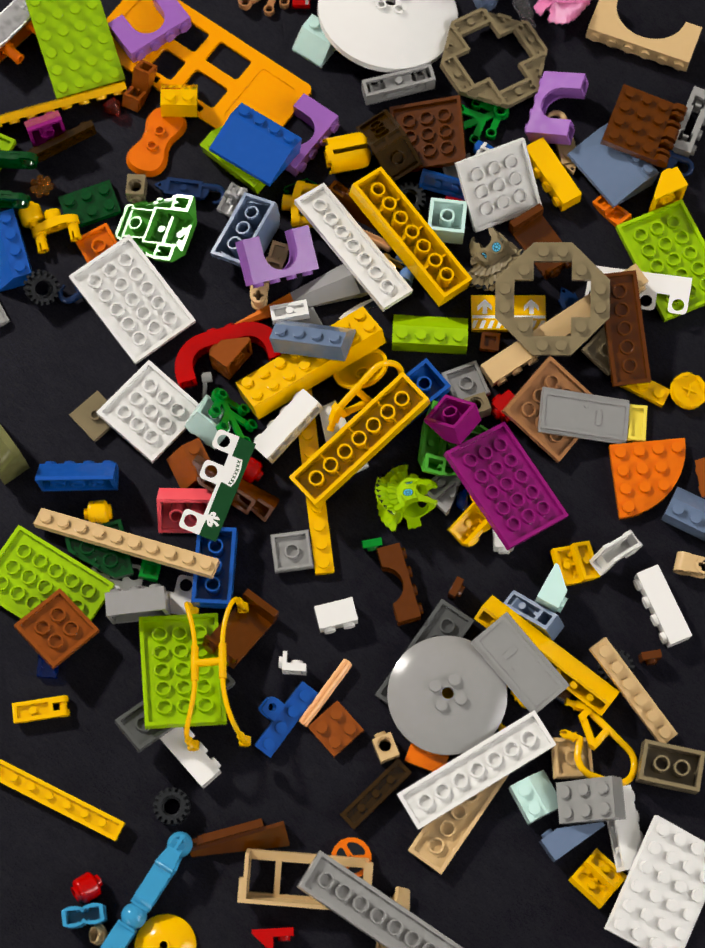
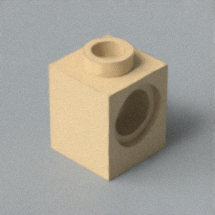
[372,731,400,764]

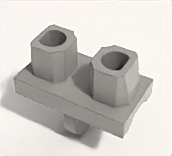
[217,182,248,218]

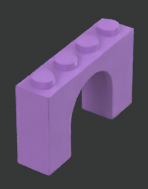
[108,0,192,63]
[525,71,589,145]
[285,93,339,177]
[235,225,319,288]

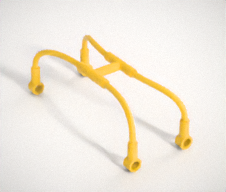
[184,597,251,751]

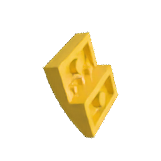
[550,541,601,586]
[568,848,627,909]

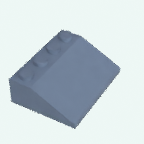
[567,123,659,208]

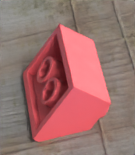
[156,488,212,533]

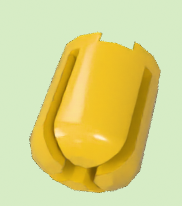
[322,132,371,175]

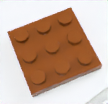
[14,588,99,670]

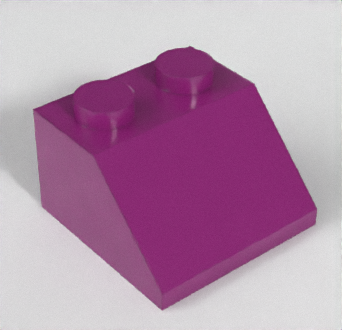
[24,110,66,147]
[424,394,481,445]

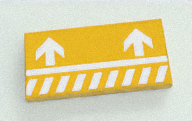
[471,295,546,332]

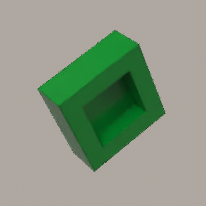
[361,537,383,551]
[138,559,162,583]

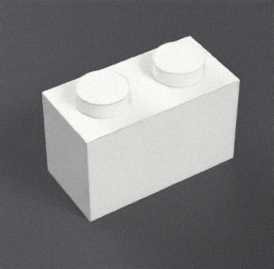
[314,597,358,634]

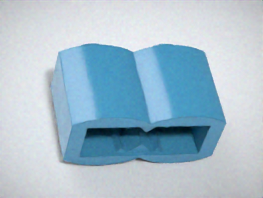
[61,903,108,929]

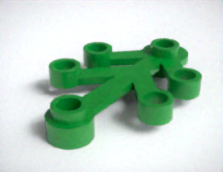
[462,99,509,146]
[208,388,258,442]

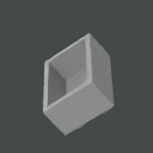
[105,584,171,624]
[556,776,626,825]

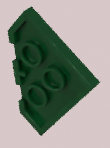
[65,519,134,580]

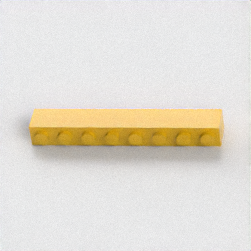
[474,595,620,716]

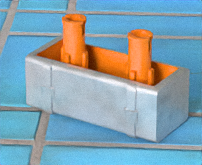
[0,0,36,65]

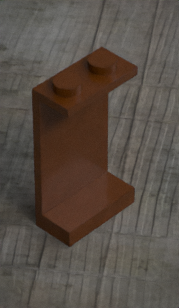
[508,203,572,280]
[202,589,279,669]

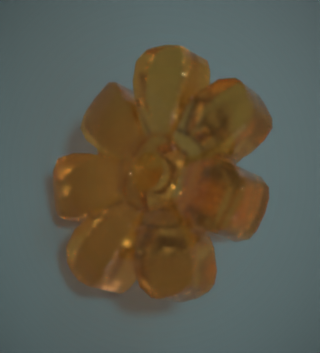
[30,175,53,198]

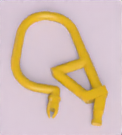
[327,360,405,432]
[559,698,638,786]

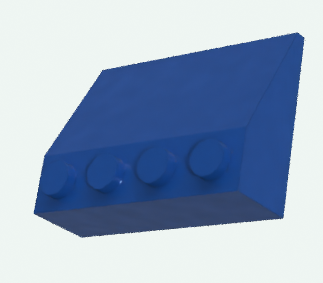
[209,102,302,187]

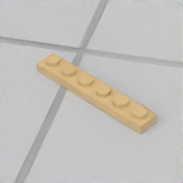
[589,637,678,743]

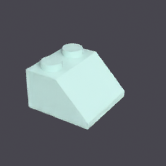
[292,14,336,68]
[428,197,467,244]
[184,394,231,450]
[535,563,568,613]
[509,770,558,825]

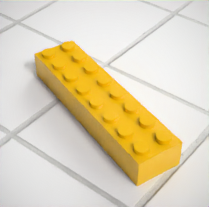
[349,166,472,307]
[235,306,386,420]
[289,372,431,509]

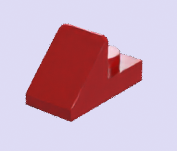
[252,927,295,948]

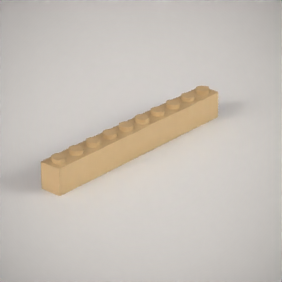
[480,263,649,387]

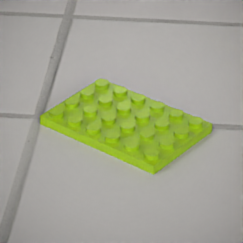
[25,0,125,99]
[615,199,705,322]
[0,525,116,621]
[139,613,227,729]

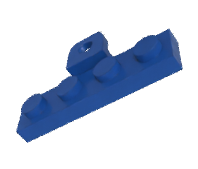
[254,681,318,758]

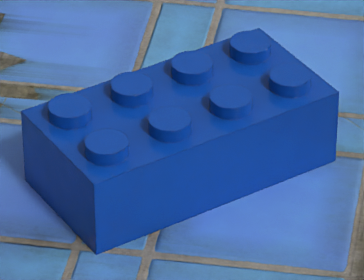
[191,527,238,609]

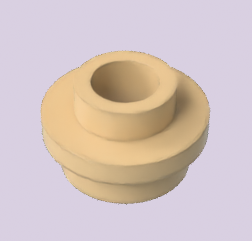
[89,924,108,945]

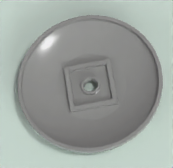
[387,636,507,756]

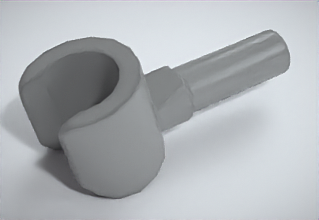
[201,372,213,398]

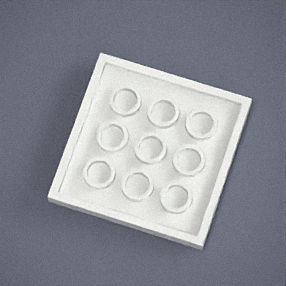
[455,137,542,233]
[96,360,199,464]

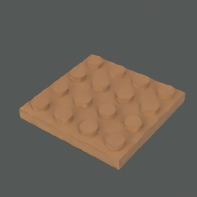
[501,355,592,463]

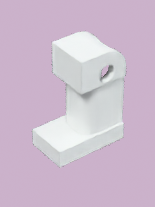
[589,530,643,576]

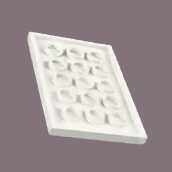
[69,234,196,365]
[604,815,705,948]

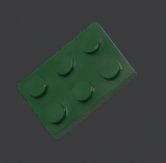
[58,180,122,228]

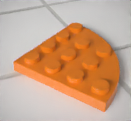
[608,438,686,520]

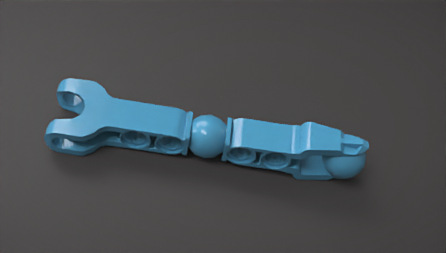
[100,831,193,948]

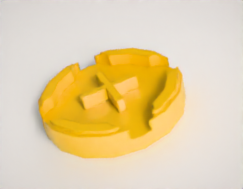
[670,372,705,410]

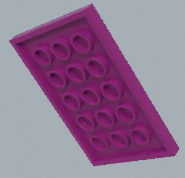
[443,422,569,551]

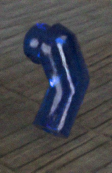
[456,487,470,512]

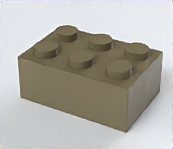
[635,739,705,795]

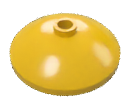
[333,349,388,389]
[134,914,197,948]

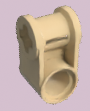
[250,281,269,311]
[673,551,705,579]

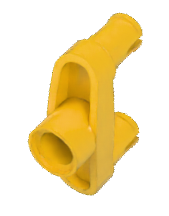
[281,180,321,228]
[31,208,82,254]

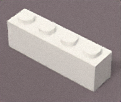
[253,389,324,464]
[633,564,692,648]
[160,727,221,789]
[607,785,644,873]

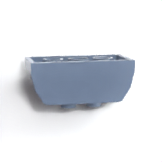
[210,192,280,267]

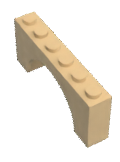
[585,0,703,72]

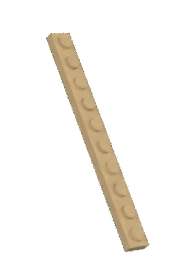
[33,508,220,579]

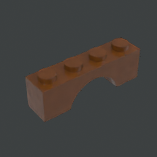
[377,542,423,626]

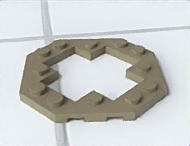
[440,8,548,109]
[495,242,610,356]

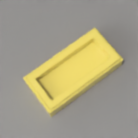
[626,404,648,442]

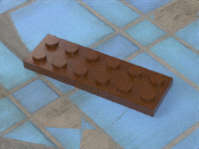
[604,270,651,387]

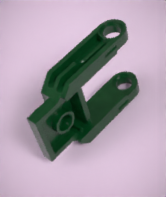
[0,150,39,209]

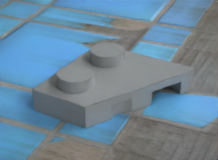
[426,466,462,516]

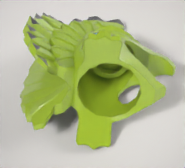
[375,462,438,532]

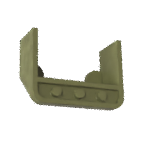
[0,424,30,485]

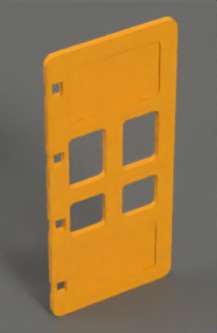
[107,0,311,129]

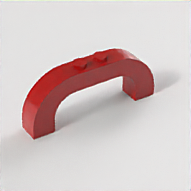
[175,322,284,389]

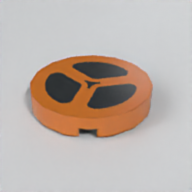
[331,837,371,877]

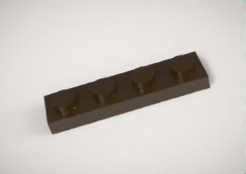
[27,120,97,163]
[340,759,412,830]

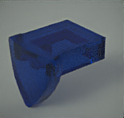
[36,654,59,679]

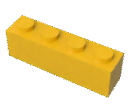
[527,137,582,212]

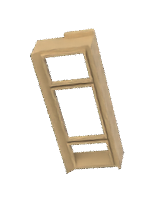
[237,848,374,910]

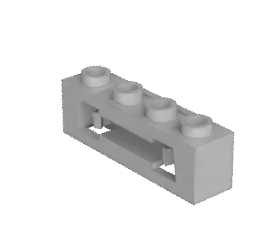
[361,63,436,106]
[672,86,705,158]

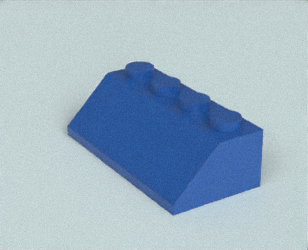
[0,209,32,292]
[404,358,451,429]
[35,460,119,491]

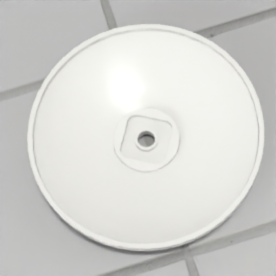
[317,0,458,73]

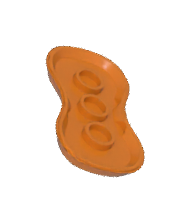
[126,107,187,177]

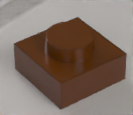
[480,331,501,353]
[447,576,465,600]
[638,649,662,666]

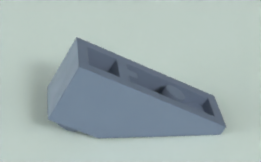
[503,590,565,641]
[539,822,605,862]

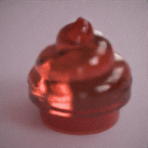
[103,97,121,116]

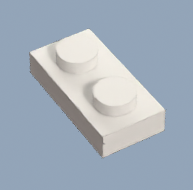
[270,299,310,325]

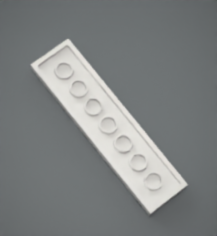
[294,183,413,311]
[397,710,556,830]

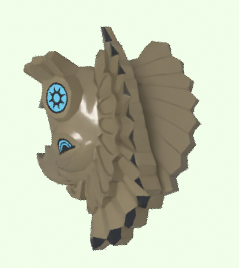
[467,228,524,292]

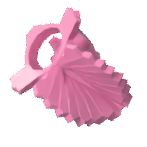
[533,0,590,25]

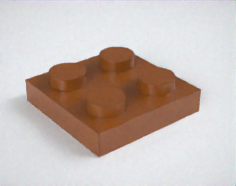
[308,700,364,757]

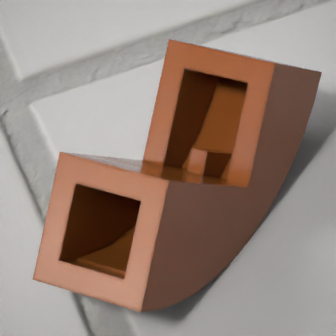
[122,59,158,112]

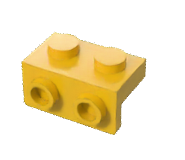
[447,502,491,547]

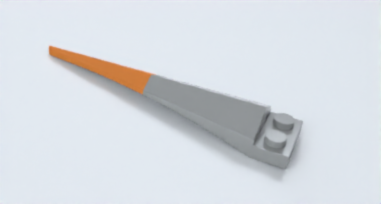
[235,264,368,324]

